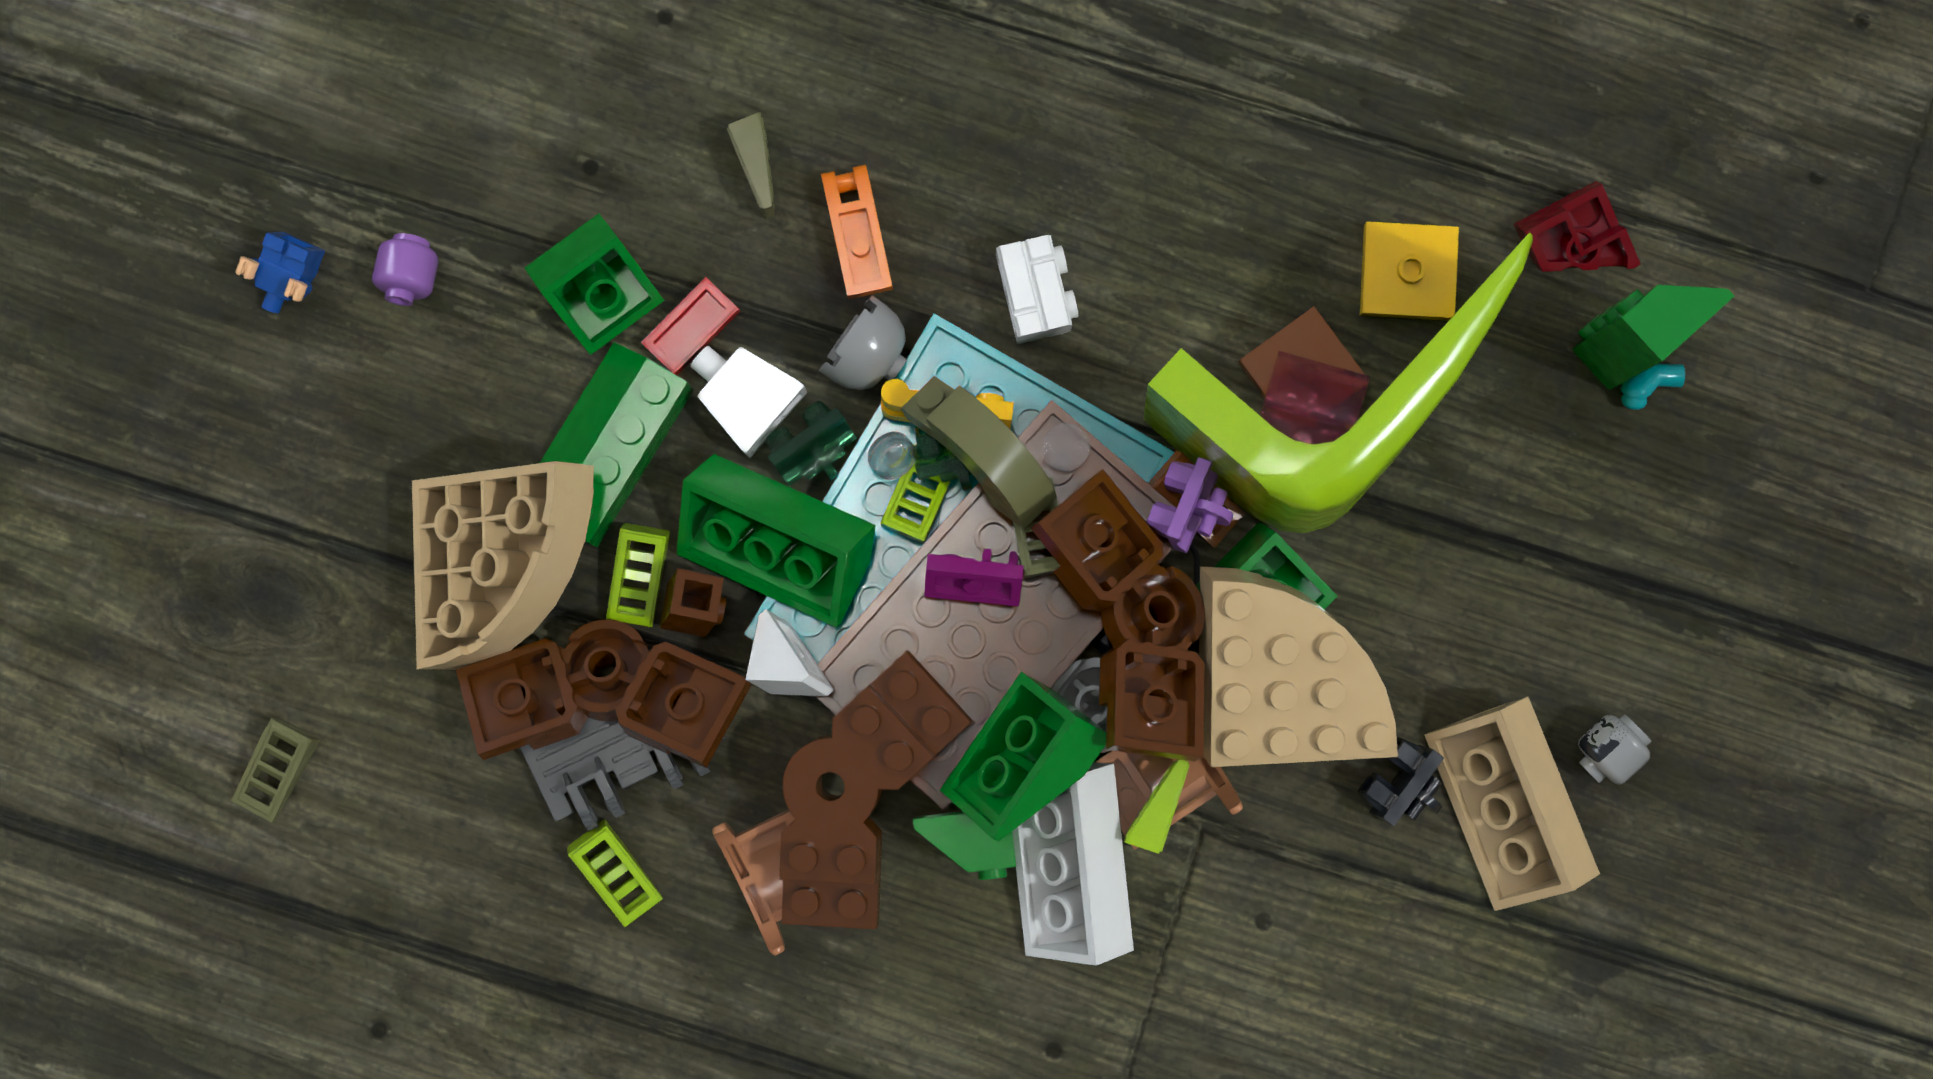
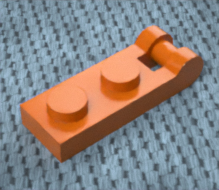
[821,164,893,299]

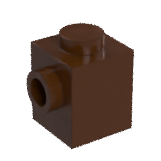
[659,568,726,637]

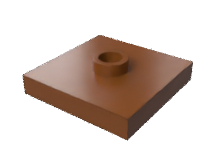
[1238,306,1369,436]

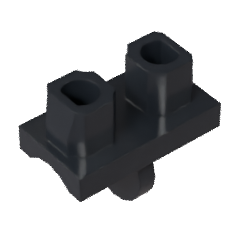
[1358,737,1444,826]

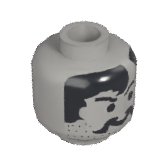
[1578,714,1652,785]

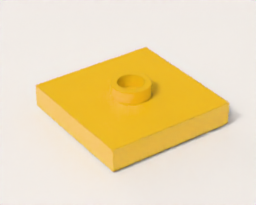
[1360,222,1459,321]

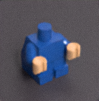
[235,232,326,314]

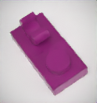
[924,549,1024,606]

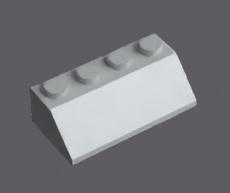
[1012,762,1134,966]

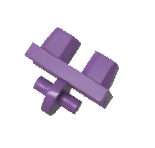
[1147,457,1233,554]

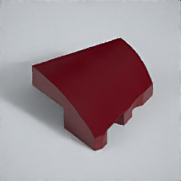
[1513,181,1641,272]

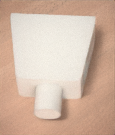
[690,346,807,458]

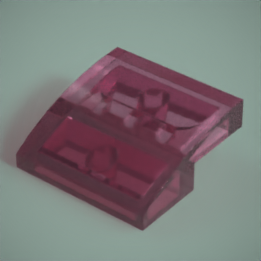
[1260,351,1370,444]

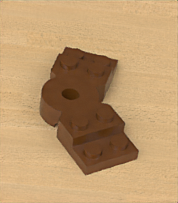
[1031,469,1205,762]
[456,619,752,768]
[780,650,973,929]

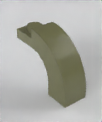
[901,376,1057,529]

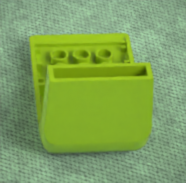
[1143,233,1533,534]

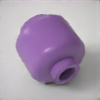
[372,233,439,306]

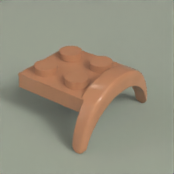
[1095,750,1243,850]
[712,809,795,955]

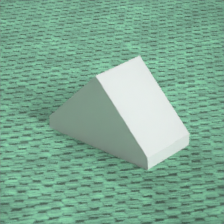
[745,609,834,696]

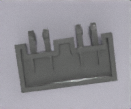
[520,717,727,831]

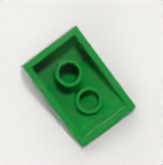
[940,671,1106,842]

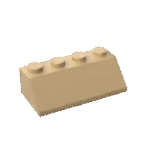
[1424,697,1600,911]

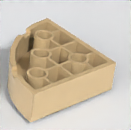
[412,461,594,670]
[1199,567,1398,767]

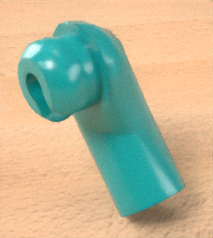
[1621,363,1685,410]

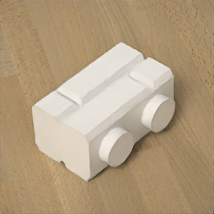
[996,235,1079,344]

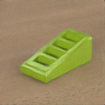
[880,439,960,544]
[606,523,670,627]
[1123,759,1190,854]
[567,819,663,927]

